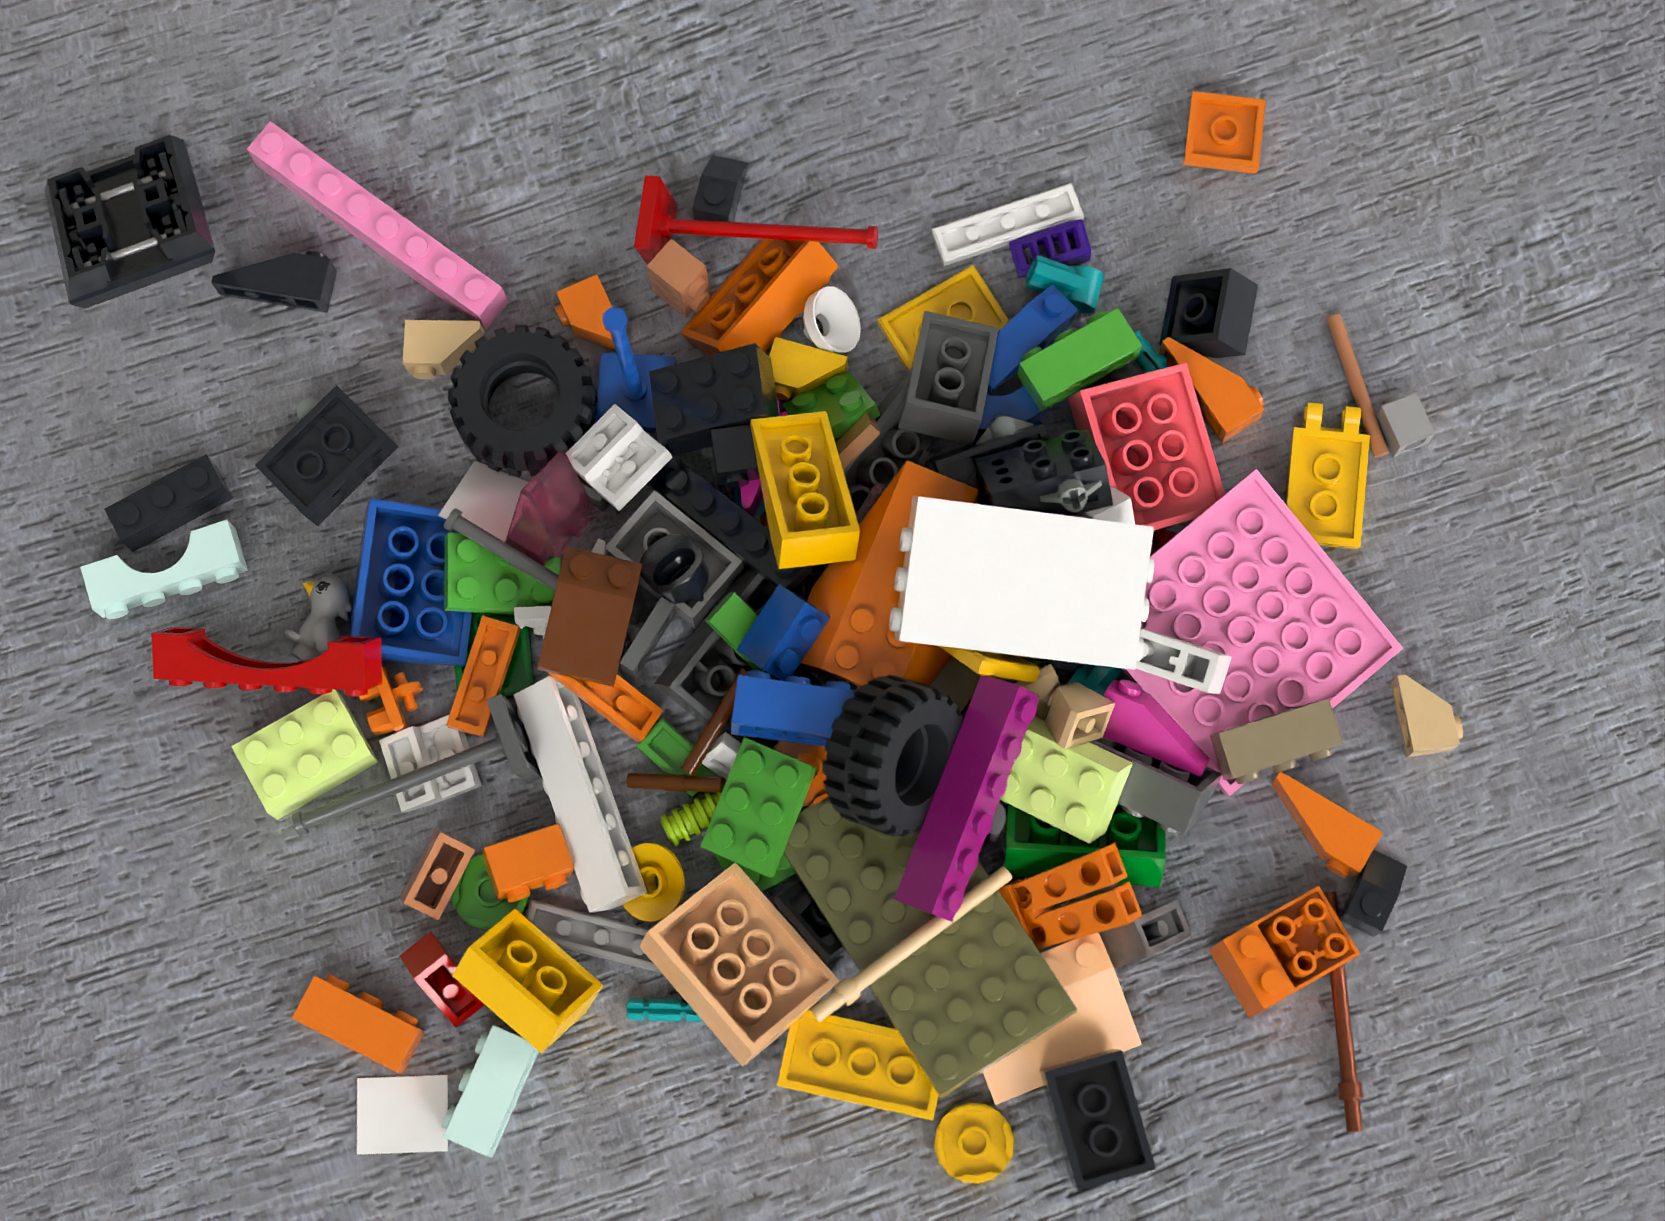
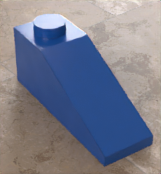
[988,284,1079,392]

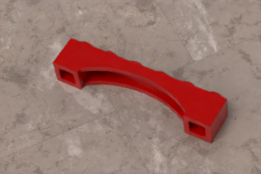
[151,627,382,696]

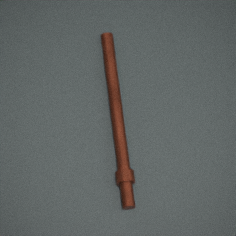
[1324,892,1363,1132]

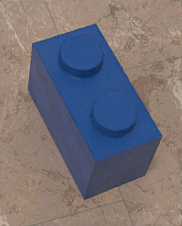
[736,584,830,681]

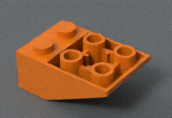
[1209,886,1360,1019]

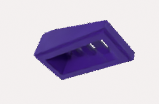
[1008,219,1091,279]

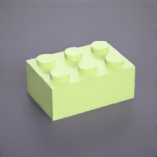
[231,689,379,820]
[1000,716,1133,844]

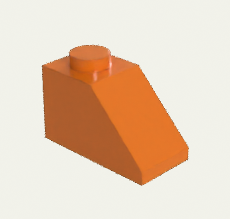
[554,274,616,351]

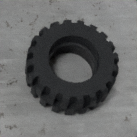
[448,325,597,477]
[822,675,963,837]

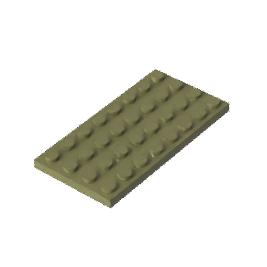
[783,799,1077,1098]

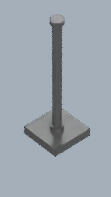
[443,508,675,680]
[292,694,542,836]

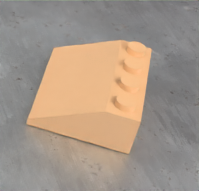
[639,863,839,1067]
[982,932,1142,1106]

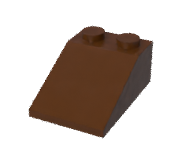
[537,546,642,687]

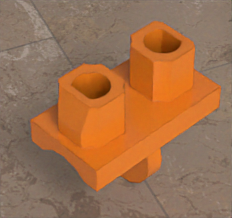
[359,666,423,735]

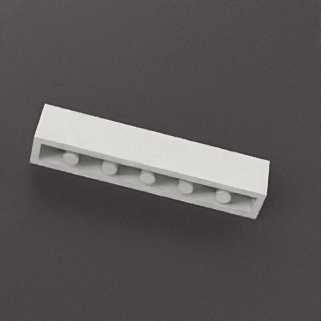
[514,676,647,913]

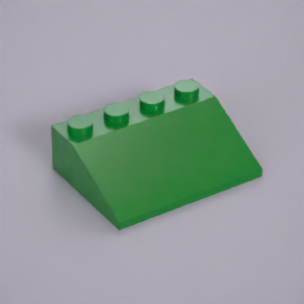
[1003,803,1166,887]

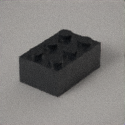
[649,343,779,456]
[1040,1048,1156,1191]

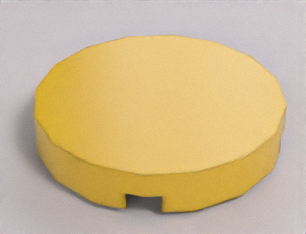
[934,1102,1014,1184]

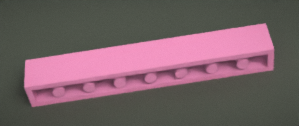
[247,121,508,331]

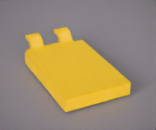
[1285,402,1370,549]

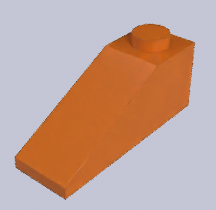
[1159,337,1264,443]
[1271,771,1383,878]

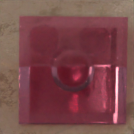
[505,451,590,566]

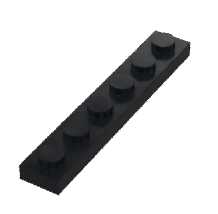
[646,452,814,591]

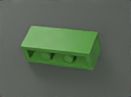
[1017,308,1142,412]

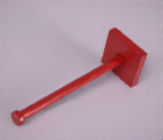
[634,175,879,265]

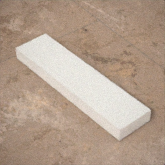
[931,183,1084,266]

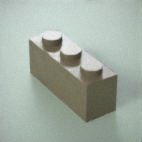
[1209,698,1343,784]

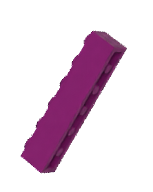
[894,674,1039,922]

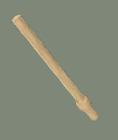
[810,866,1013,1022]

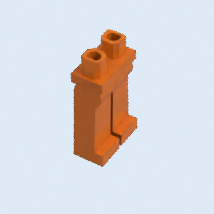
[998,843,1143,949]

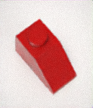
[399,931,485,1027]

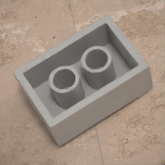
[604,490,744,629]

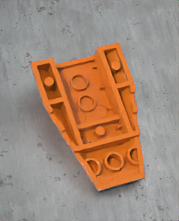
[799,460,979,687]

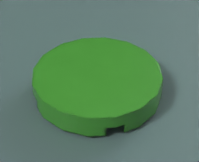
[452,853,530,931]

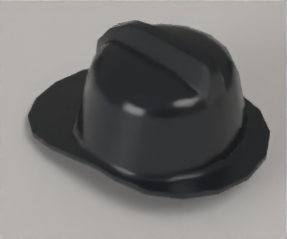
[639,534,710,604]

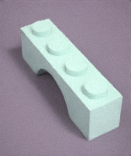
[80,519,248,619]

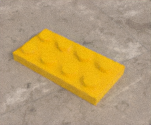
[777,1010,938,1121]

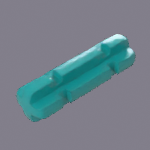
[626,998,703,1022]

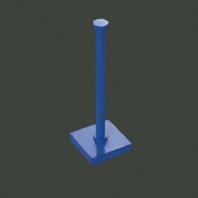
[595,307,677,432]

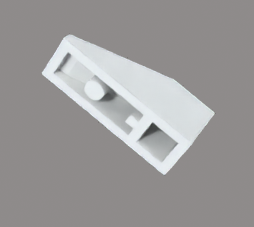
[1135,628,1232,694]

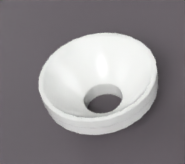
[803,286,861,354]

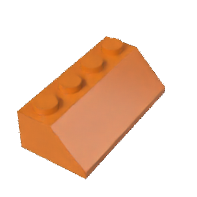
[680,239,839,356]

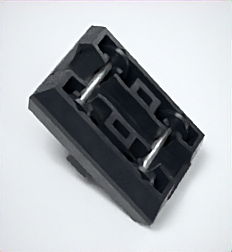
[44,135,216,309]

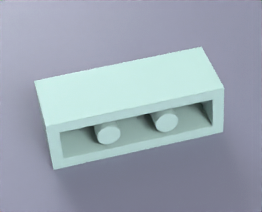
[442,1025,539,1157]

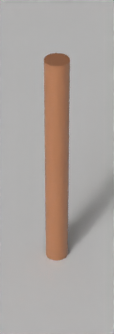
[1326,314,1389,458]

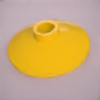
[623,843,685,922]

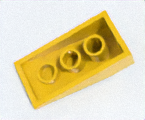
[750,411,860,569]

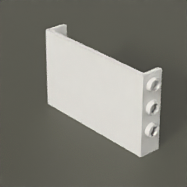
[889,496,1154,670]

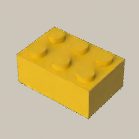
[452,909,604,1054]

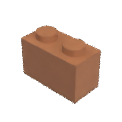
[647,239,710,318]
[399,828,475,921]

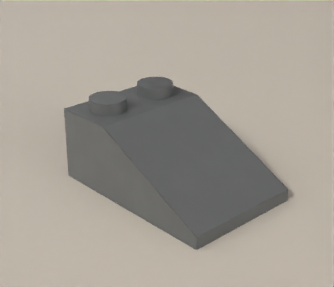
[898,311,999,446]

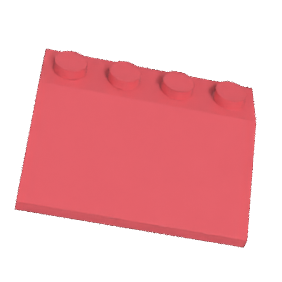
[1068,362,1225,532]

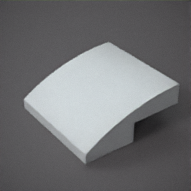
[561,404,672,511]
[379,714,482,813]

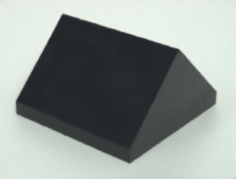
[773,881,845,966]

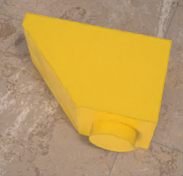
[769,337,848,400]

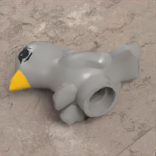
[284,575,352,661]

